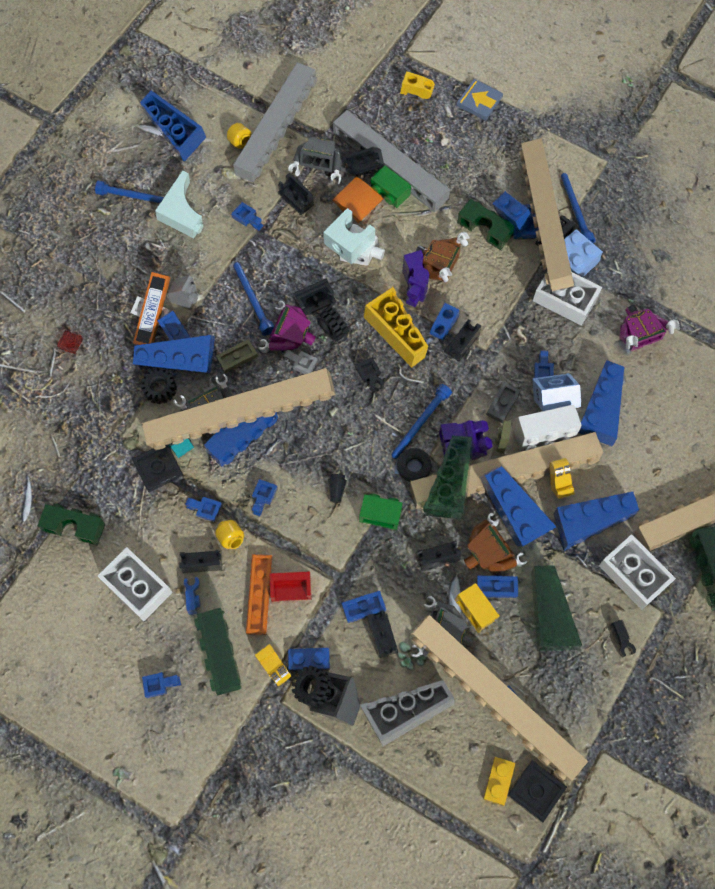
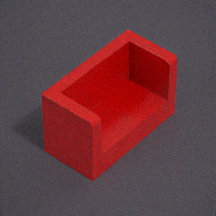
[270,571,312,602]

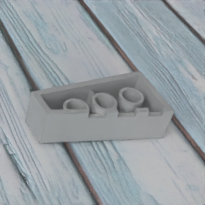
[360,680,454,747]

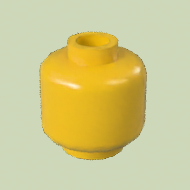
[227,123,252,149]
[215,520,244,549]

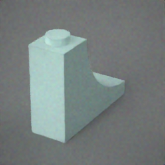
[155,171,203,238]

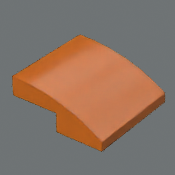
[332,177,383,224]

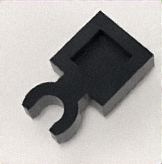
[356,357,384,392]

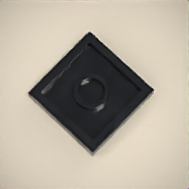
[132,444,184,493]
[507,760,567,823]

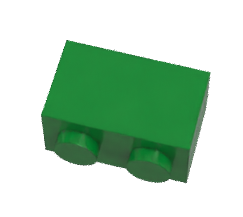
[371,166,411,208]
[359,494,403,530]

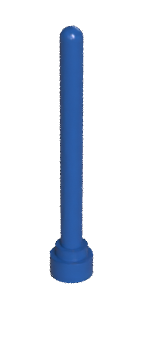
[561,173,596,243]
[95,180,164,203]
[233,262,274,336]
[391,384,452,459]

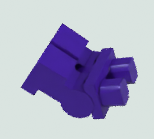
[402,250,429,307]
[439,420,493,466]

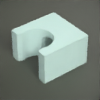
[323,208,375,265]

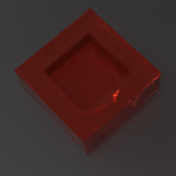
[57,330,83,354]

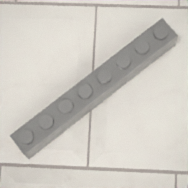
[233,62,317,183]
[333,110,450,213]

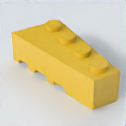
[364,287,428,368]

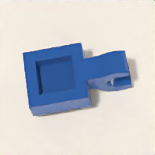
[231,202,263,231]
[534,351,554,378]
[252,479,278,516]
[185,497,222,522]
[184,577,200,615]
[142,672,181,698]

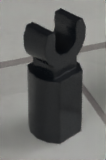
[610,620,636,658]

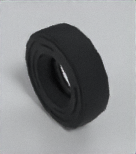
[397,448,432,482]

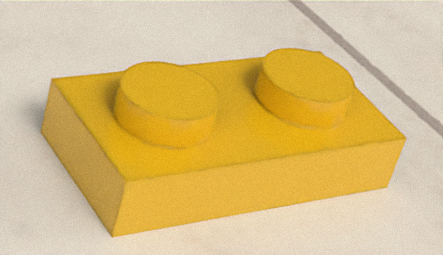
[483,757,515,806]

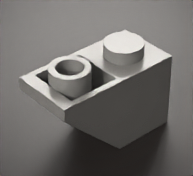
[168,276,198,309]

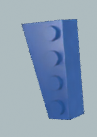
[140,90,206,162]
[133,335,215,373]
[578,360,624,447]
[204,412,278,467]
[479,466,556,546]
[553,491,639,551]

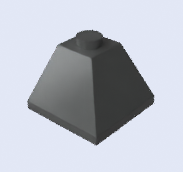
[310,672,360,726]

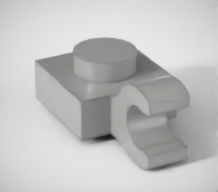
[284,350,318,374]

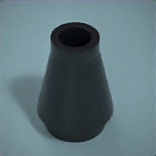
[328,474,347,503]

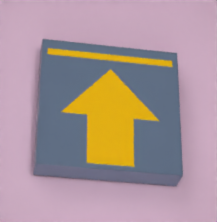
[457,79,503,121]

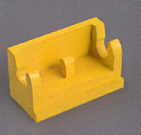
[455,583,499,633]

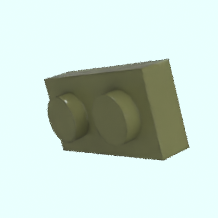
[216,339,258,373]
[494,420,511,453]

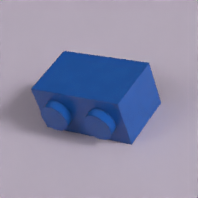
[492,191,534,233]

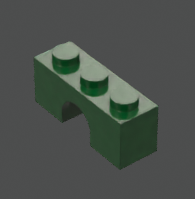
[457,199,515,250]
[37,503,105,546]

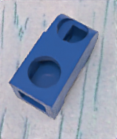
[430,303,460,341]

